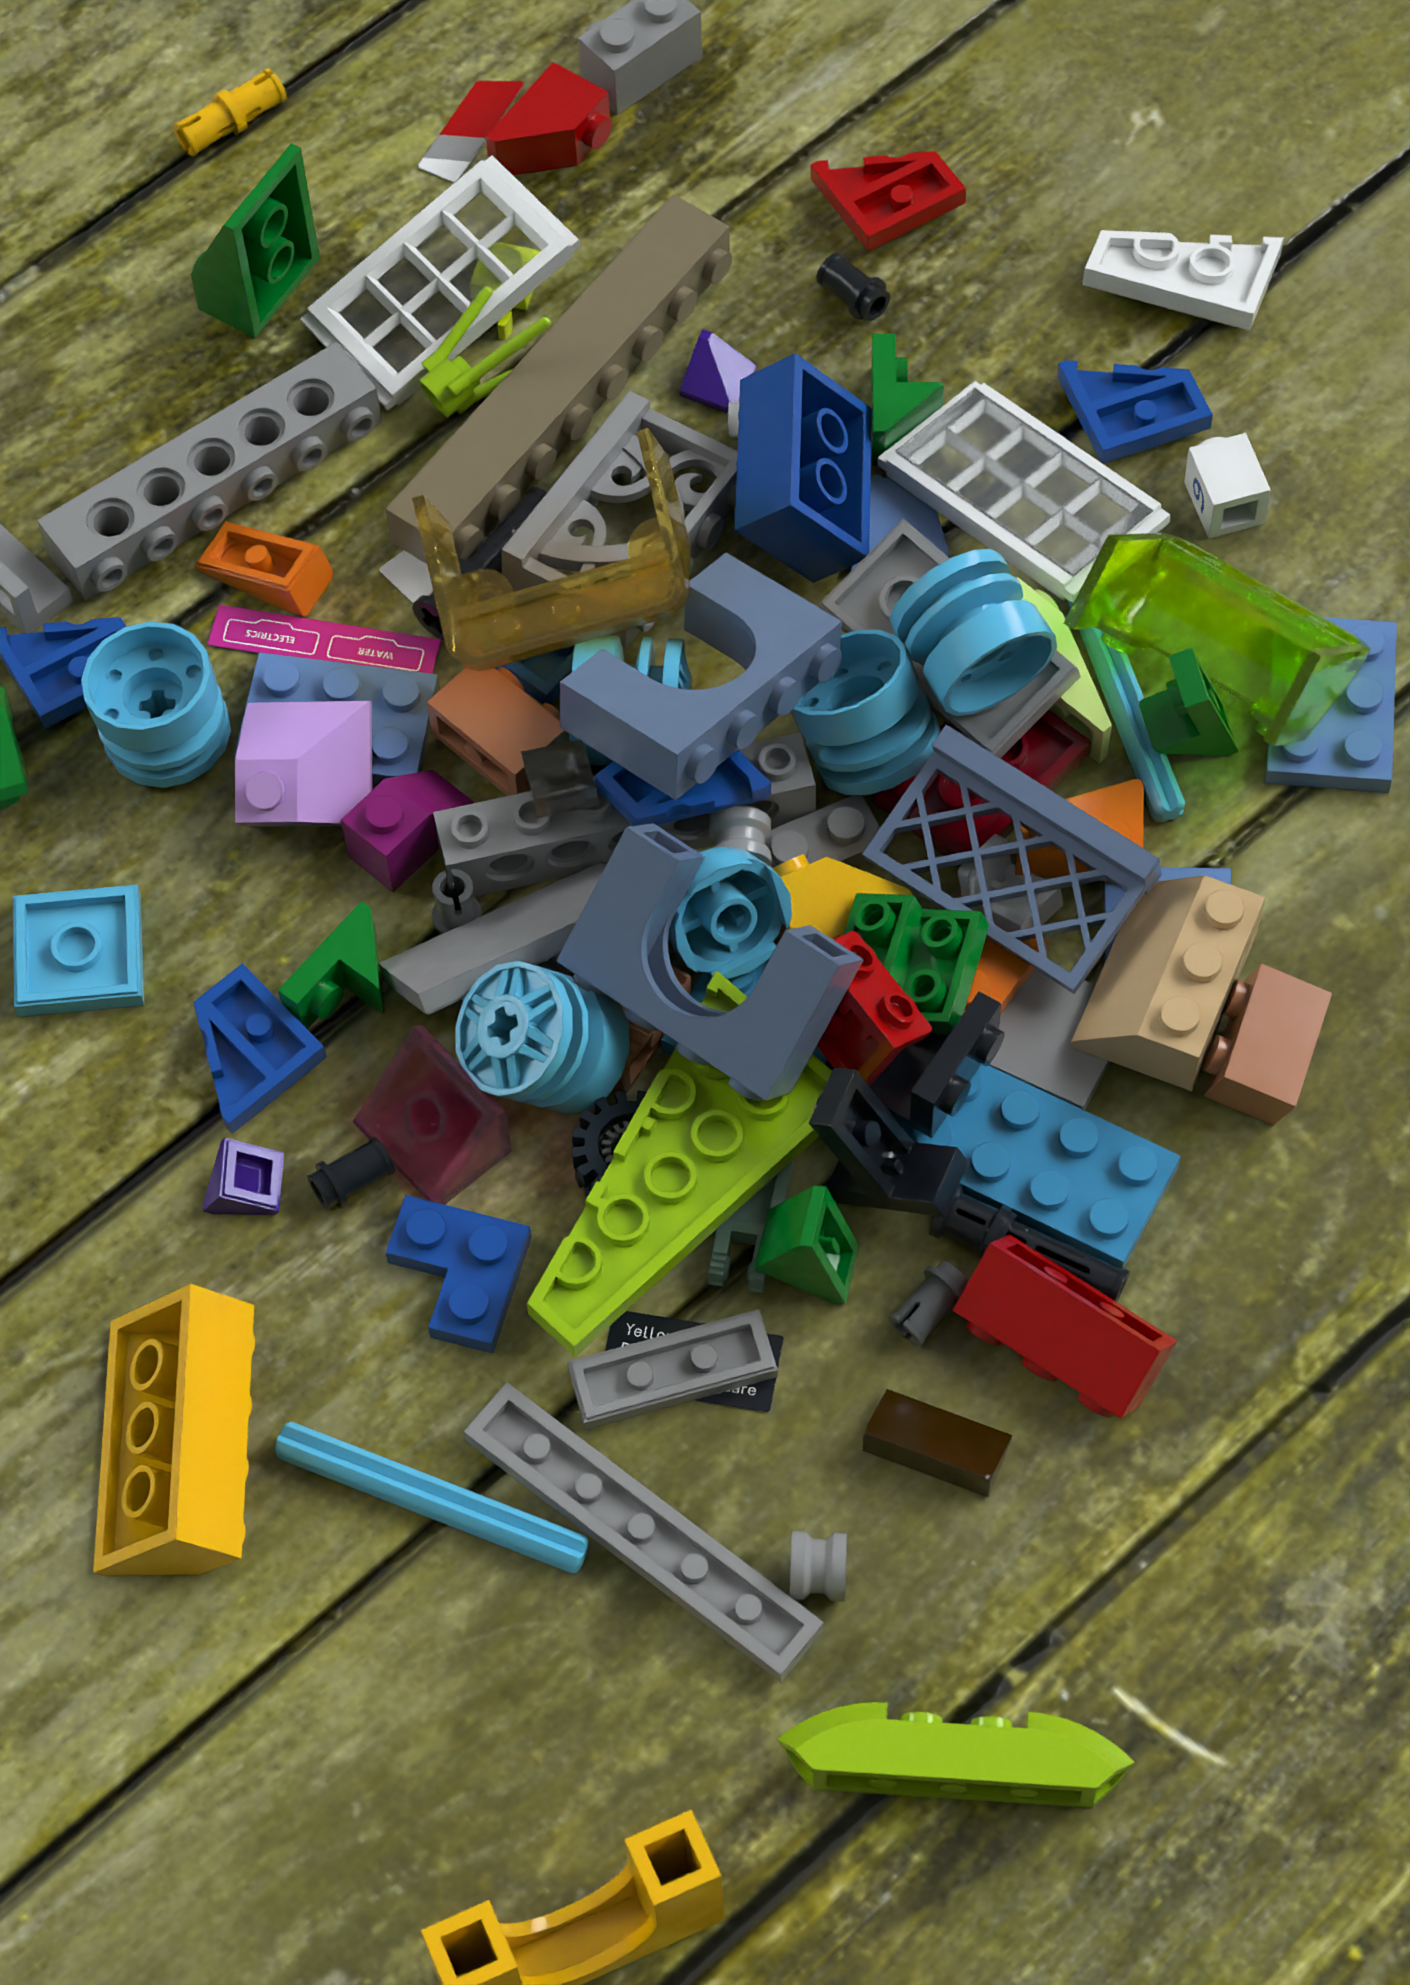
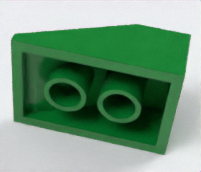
[191,143,320,338]

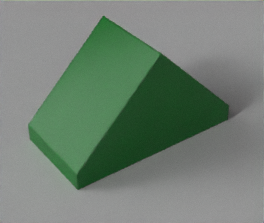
[754,1185,859,1305]

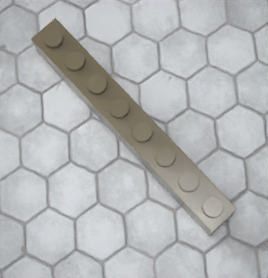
[385,194,732,575]

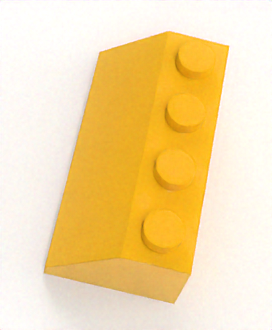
[93,1283,255,1576]

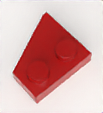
[810,151,966,252]

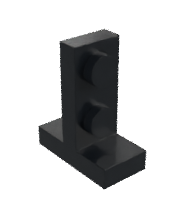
[809,1067,969,1217]

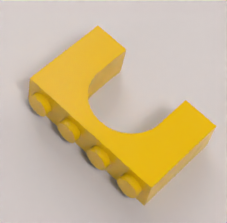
[421,1810,725,1985]

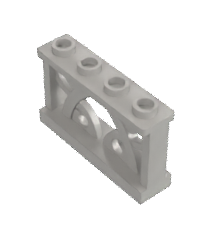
[502,391,738,647]

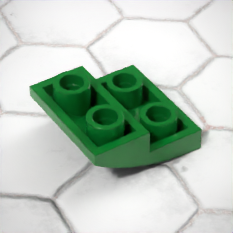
[843,893,990,1035]

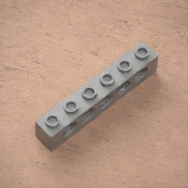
[37,342,382,602]
[433,732,816,897]

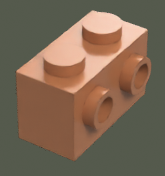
[427,655,571,796]
[1203,963,1332,1125]

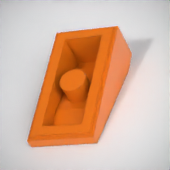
[195,521,333,616]

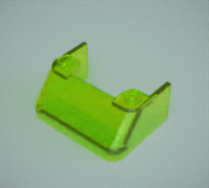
[1063,533,1371,746]

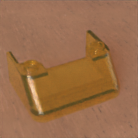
[412,428,691,671]

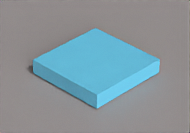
[13,885,144,1017]

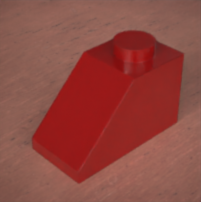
[485,62,612,175]

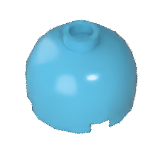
[668,847,792,979]

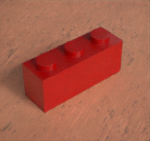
[952,1235,1178,1419]

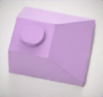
[235,701,372,827]

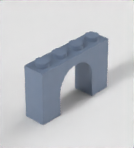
[560,553,842,800]
[556,823,864,1101]

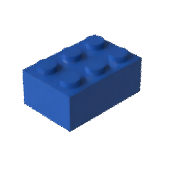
[734,353,872,583]

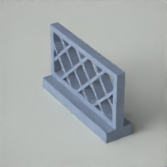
[862,725,1162,994]

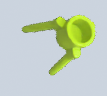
[418,286,551,417]

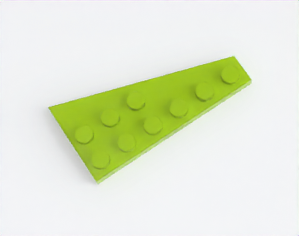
[527,970,832,1357]

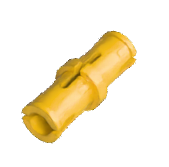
[173,68,287,156]

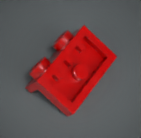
[817,931,932,1086]

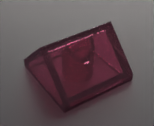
[352,1025,512,1205]

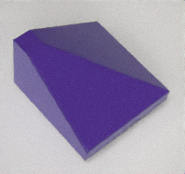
[679,330,757,413]
[203,1138,284,1215]

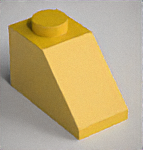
[772,854,912,939]

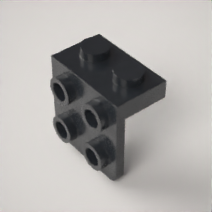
[825,991,1005,1138]

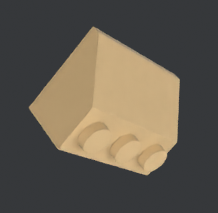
[1071,875,1265,1091]

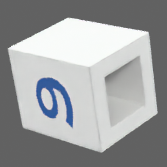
[1184,433,1271,539]

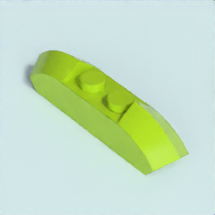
[777,1702,1135,1808]

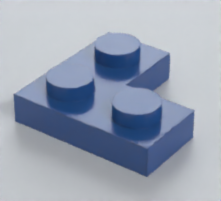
[386,1195,532,1354]

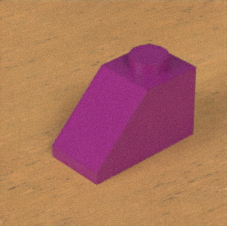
[341,770,475,892]

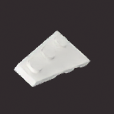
[1082,230,1284,331]

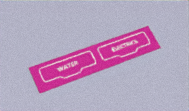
[207,605,441,674]

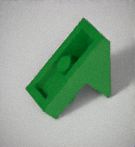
[871,333,944,466]
[1139,647,1239,756]
[278,901,385,1029]

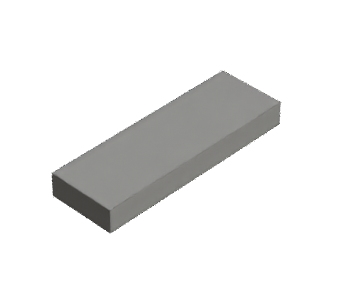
[567,1309,778,1430]

